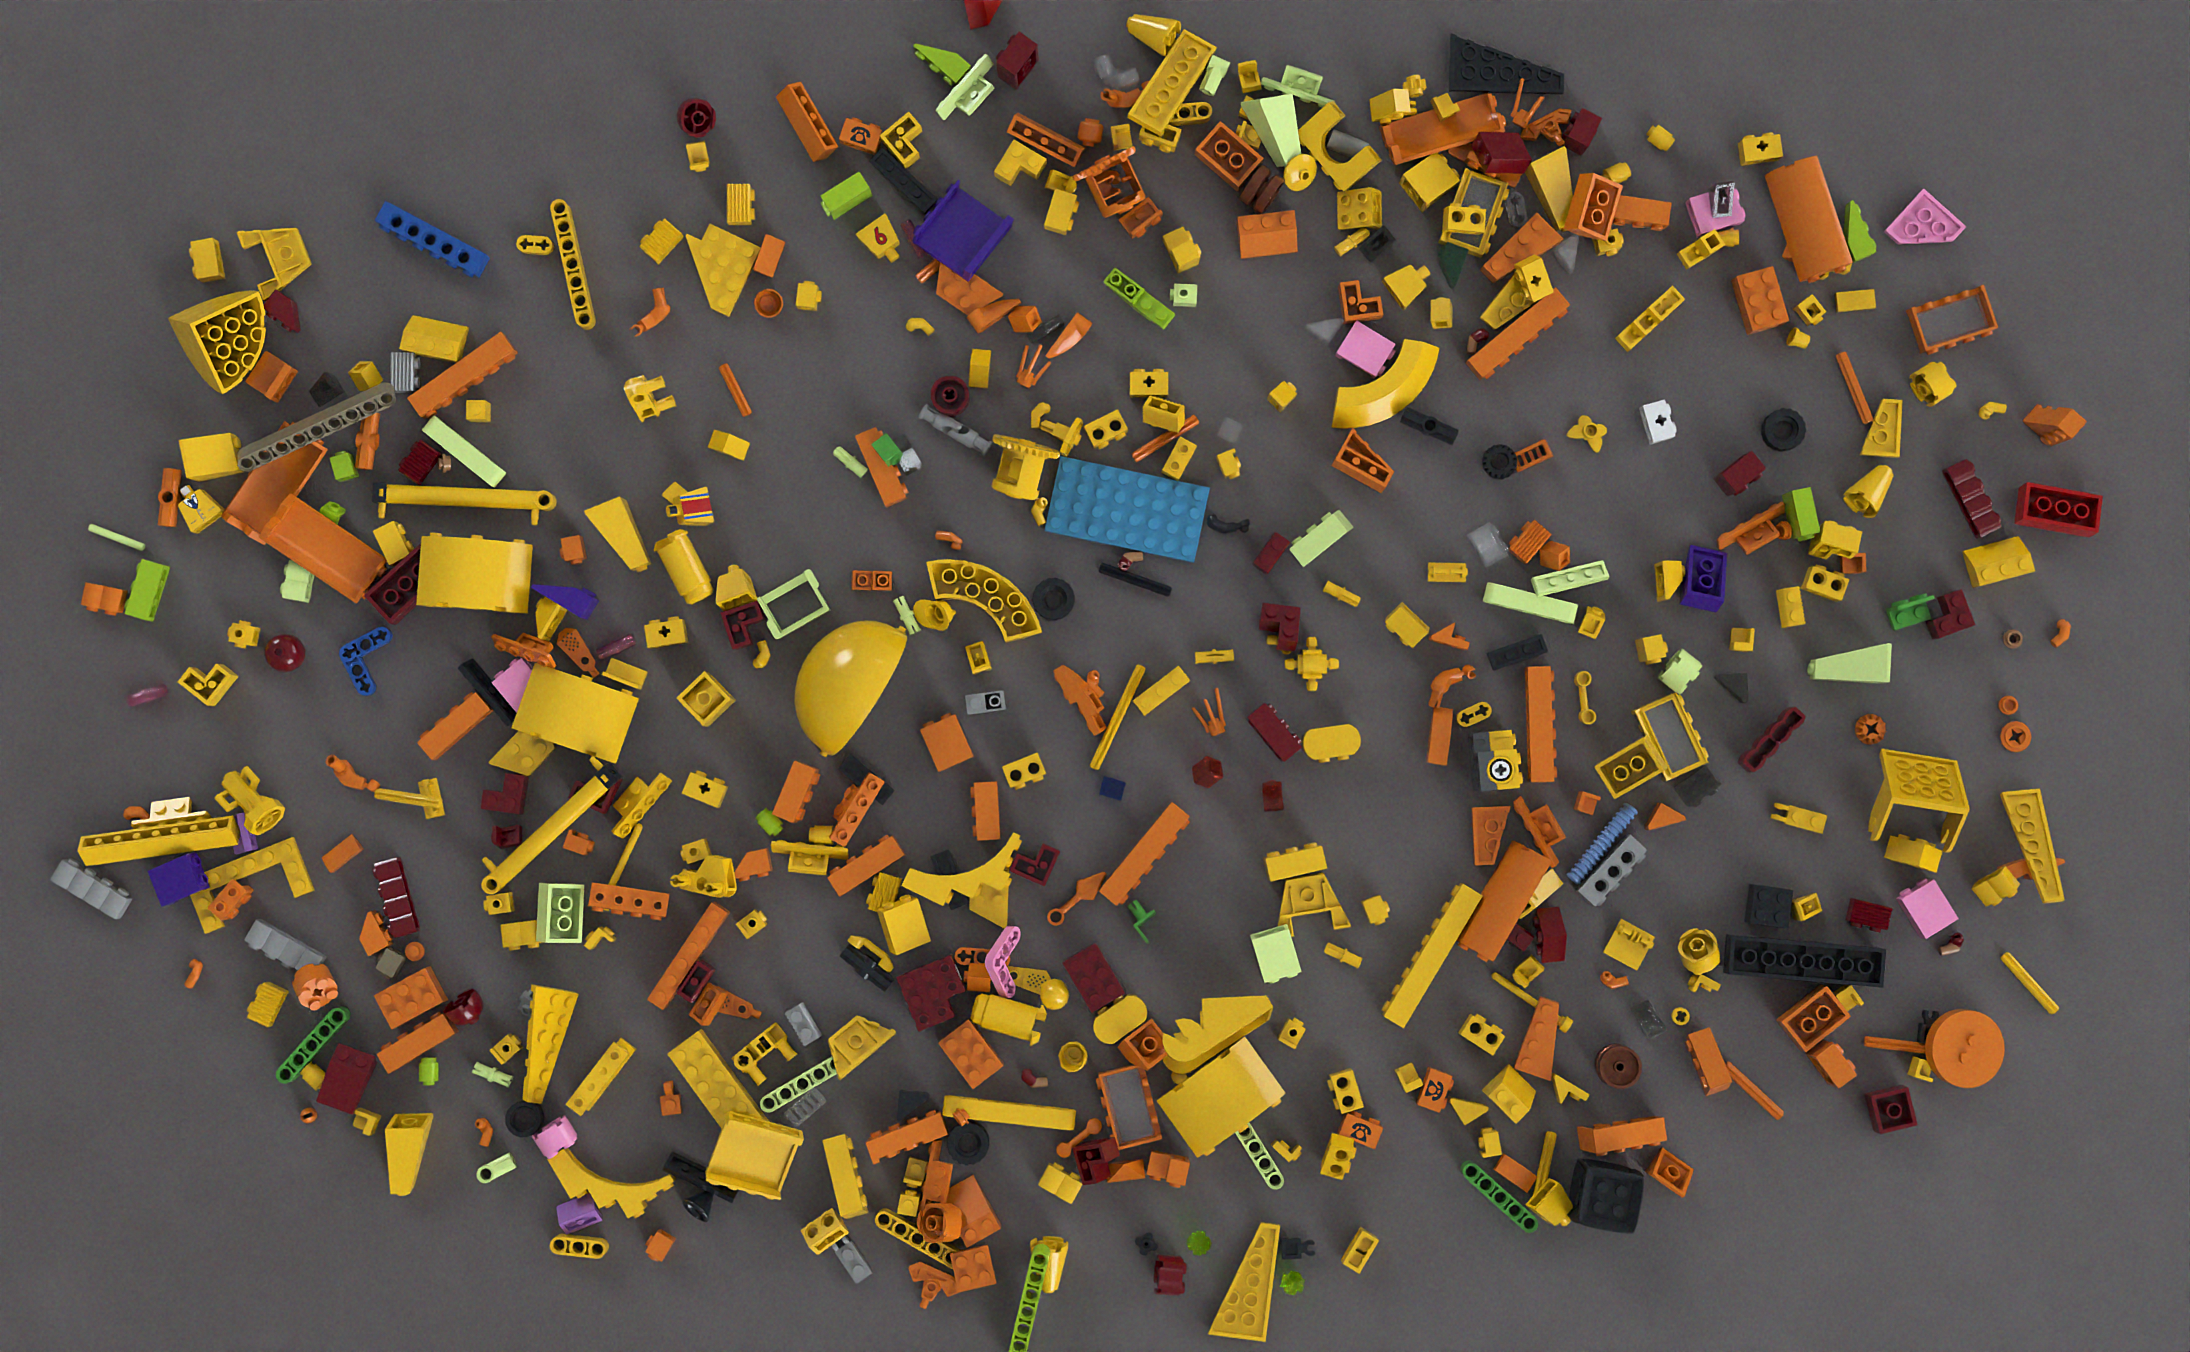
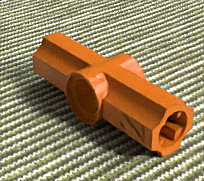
[355,413,380,470]
[158,468,182,527]

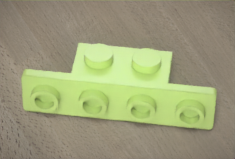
[936,54,994,120]
[1261,65,1335,108]

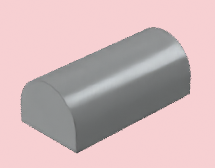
[1326,129,1369,158]

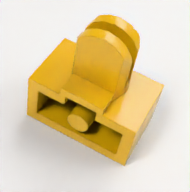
[1369,89,1417,125]

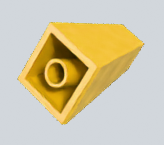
[1525,146,1573,232]
[584,496,652,572]
[385,1113,433,1196]

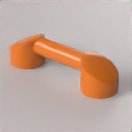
[1056,1118,1102,1158]

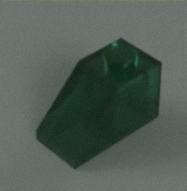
[1437,242,1469,289]

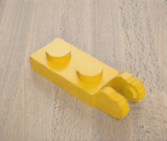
[1770,803,1827,834]

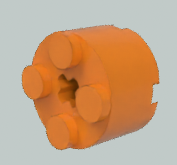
[292,964,338,1010]
[917,1203,962,1243]

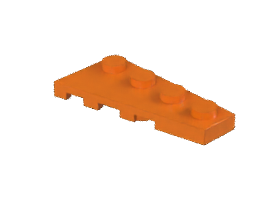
[1514,996,1559,1081]

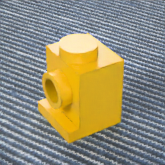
[1793,294,1826,326]
[1216,448,1241,480]
[483,892,515,915]
[736,909,768,939]
[1277,1017,1306,1049]
[489,1033,523,1065]
[1478,1127,1502,1158]

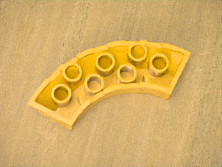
[1331,339,1440,429]
[926,559,1042,643]

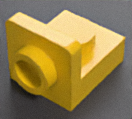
[1235,121,1261,149]
[1578,606,1605,639]
[1688,974,1721,992]
[1271,1139,1302,1162]
[903,1156,928,1188]

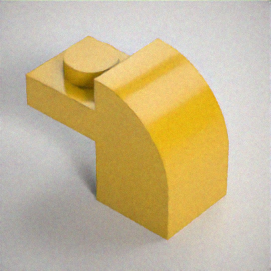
[1677,229,1725,270]

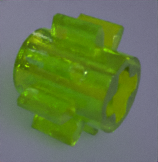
[1187,1231,1211,1256]
[1280,1270,1305,1296]

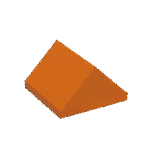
[1645,1147,1694,1198]

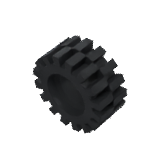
[1482,444,1517,480]

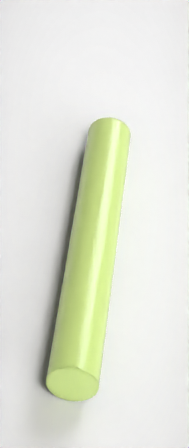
[88,524,145,551]

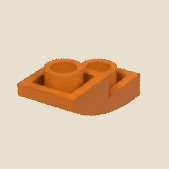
[851,570,892,591]
[1493,1153,1537,1193]

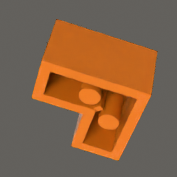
[1338,280,1383,324]
[1146,1149,1190,1188]

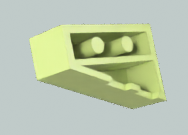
[1289,510,1354,567]

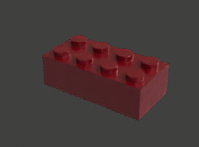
[364,543,421,625]

